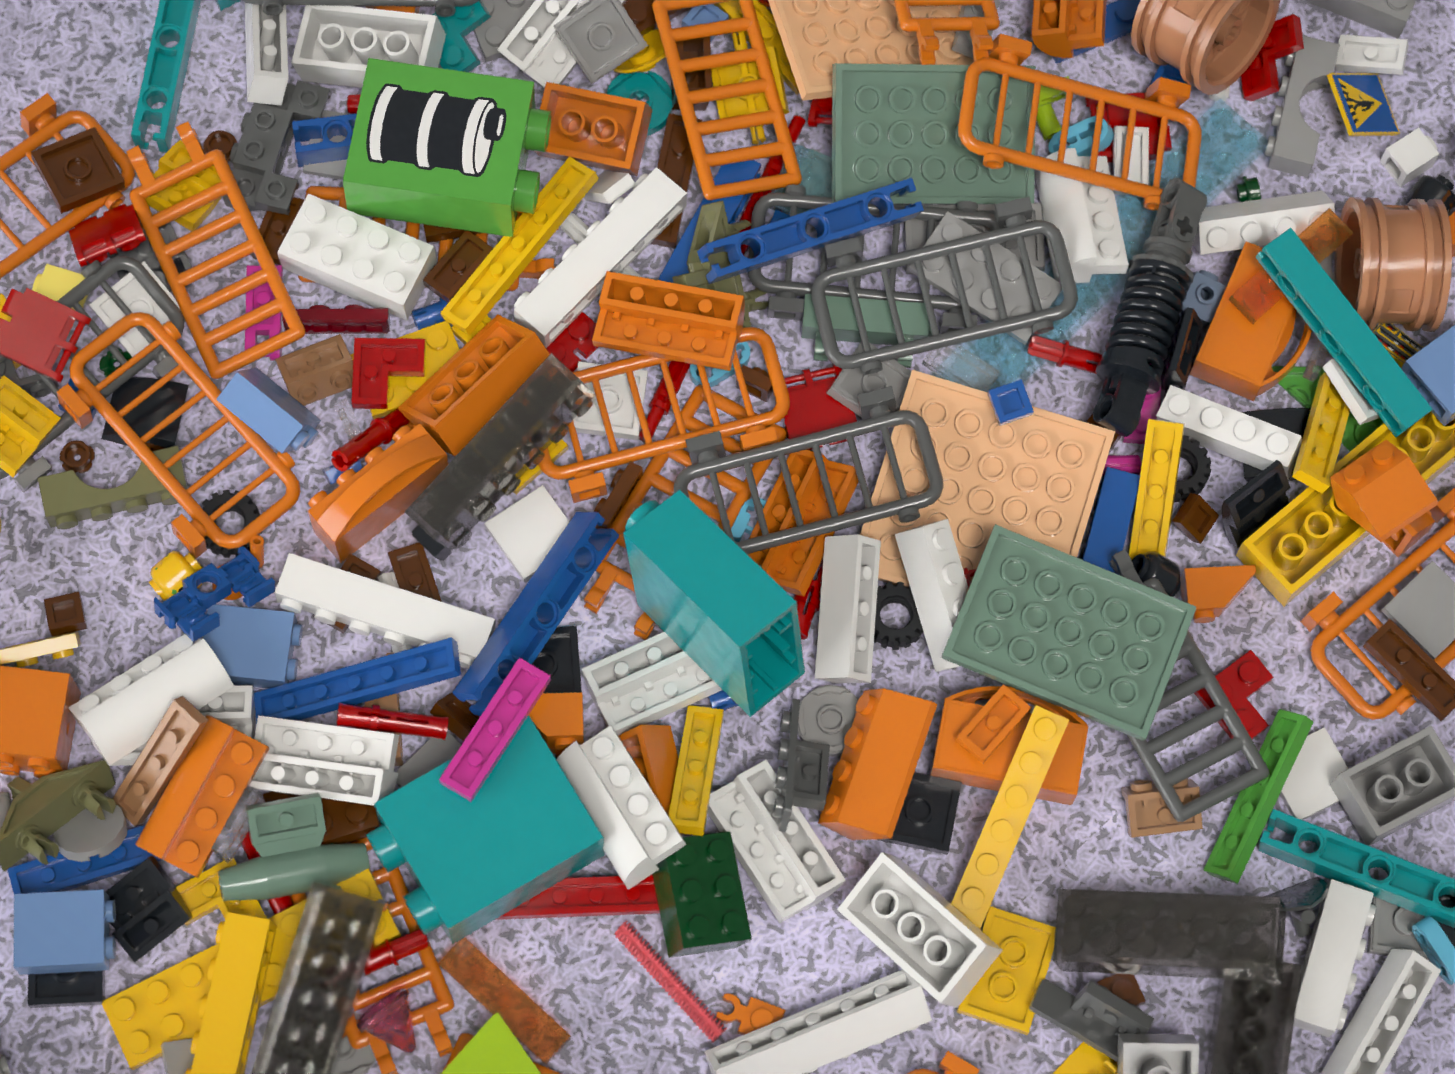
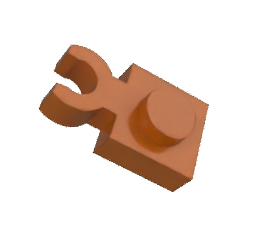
[716,993,785,1035]

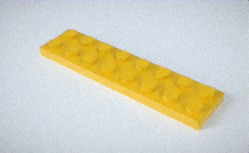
[101,868,401,1070]

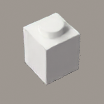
[1380,128,1439,188]

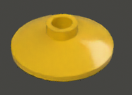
[613,29,665,73]

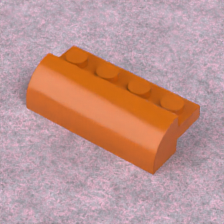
[1031,0,1107,58]
[592,271,745,371]
[747,450,859,596]
[135,714,269,878]

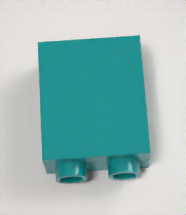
[623,489,805,717]
[366,715,605,945]

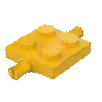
[711,31,789,144]

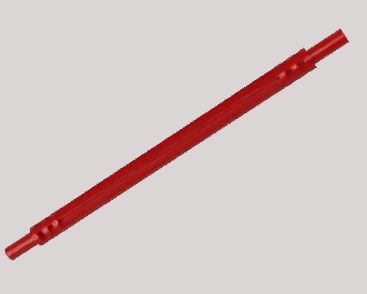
[639,115,806,442]

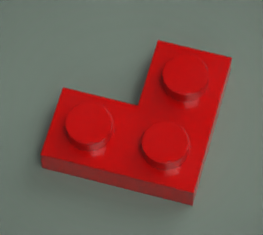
[1241,14,1304,101]
[351,338,426,409]
[1194,650,1274,740]

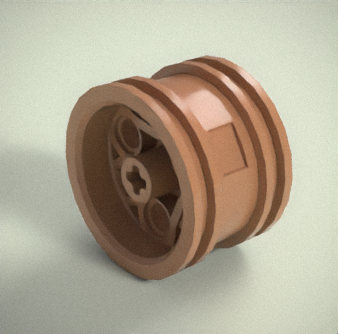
[1131,0,1280,95]
[1334,197,1452,332]

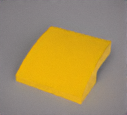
[146,139,233,232]
[0,375,61,477]

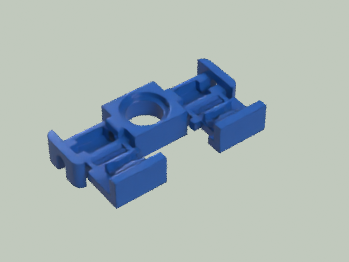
[154,546,275,642]

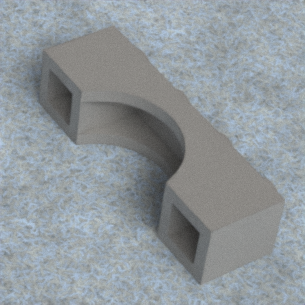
[1264,35,1340,178]

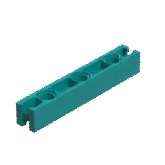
[131,0,201,152]
[1255,228,1433,437]
[1259,809,1455,928]

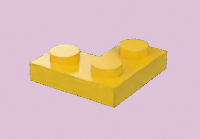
[176,856,267,926]

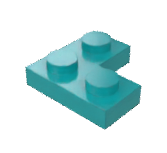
[433,0,491,72]

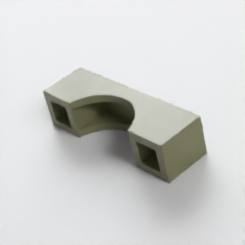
[38,446,189,529]

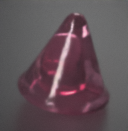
[356,988,416,1053]

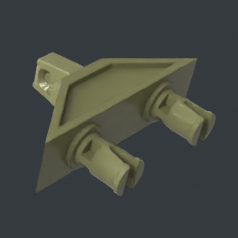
[672,200,768,328]
[0,760,116,872]

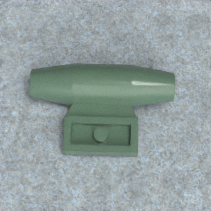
[218,793,370,901]

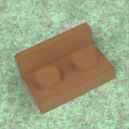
[275,334,353,406]
[1121,778,1203,838]

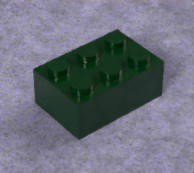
[653,831,752,958]

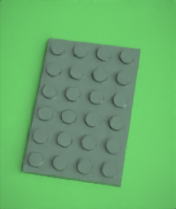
[832,63,1036,204]
[941,524,1197,741]

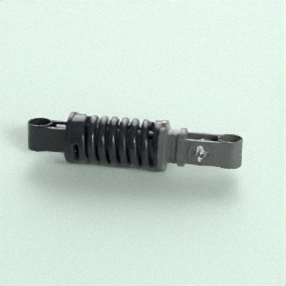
[1093,178,1207,437]

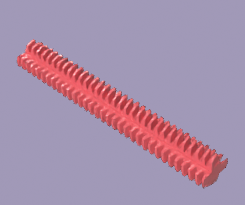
[614,920,727,1043]

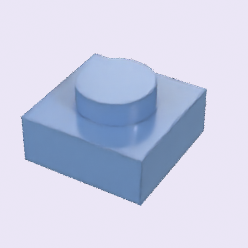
[682,4,729,43]

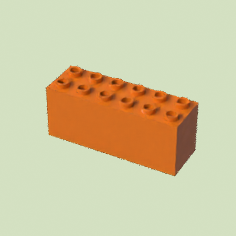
[0,666,81,778]

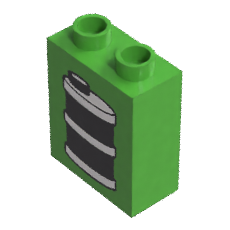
[343,58,552,237]

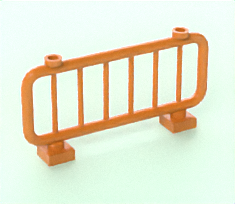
[958,33,1202,211]
[0,93,135,279]
[56,312,301,559]
[523,327,790,503]
[1300,488,1455,720]

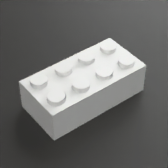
[291,5,446,88]
[277,193,437,321]
[837,852,1002,1008]

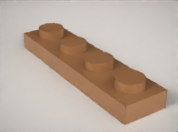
[112,696,208,827]

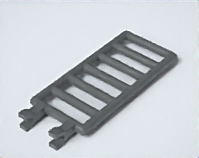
[1109,549,1269,822]

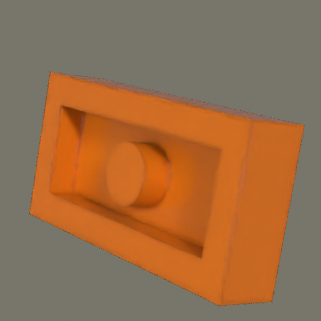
[955,684,1032,764]

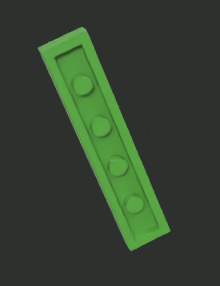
[1203,709,1313,884]

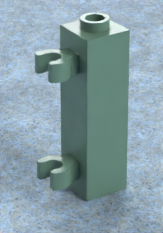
[801,294,936,368]

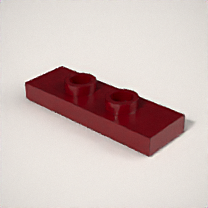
[283,305,390,334]

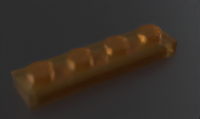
[1229,208,1353,325]
[438,938,571,1066]

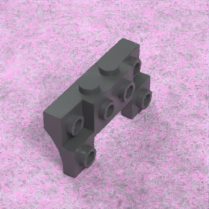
[223,80,332,215]

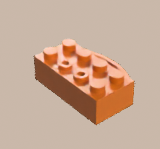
[1189,241,1312,401]
[308,423,451,563]
[930,686,1088,805]

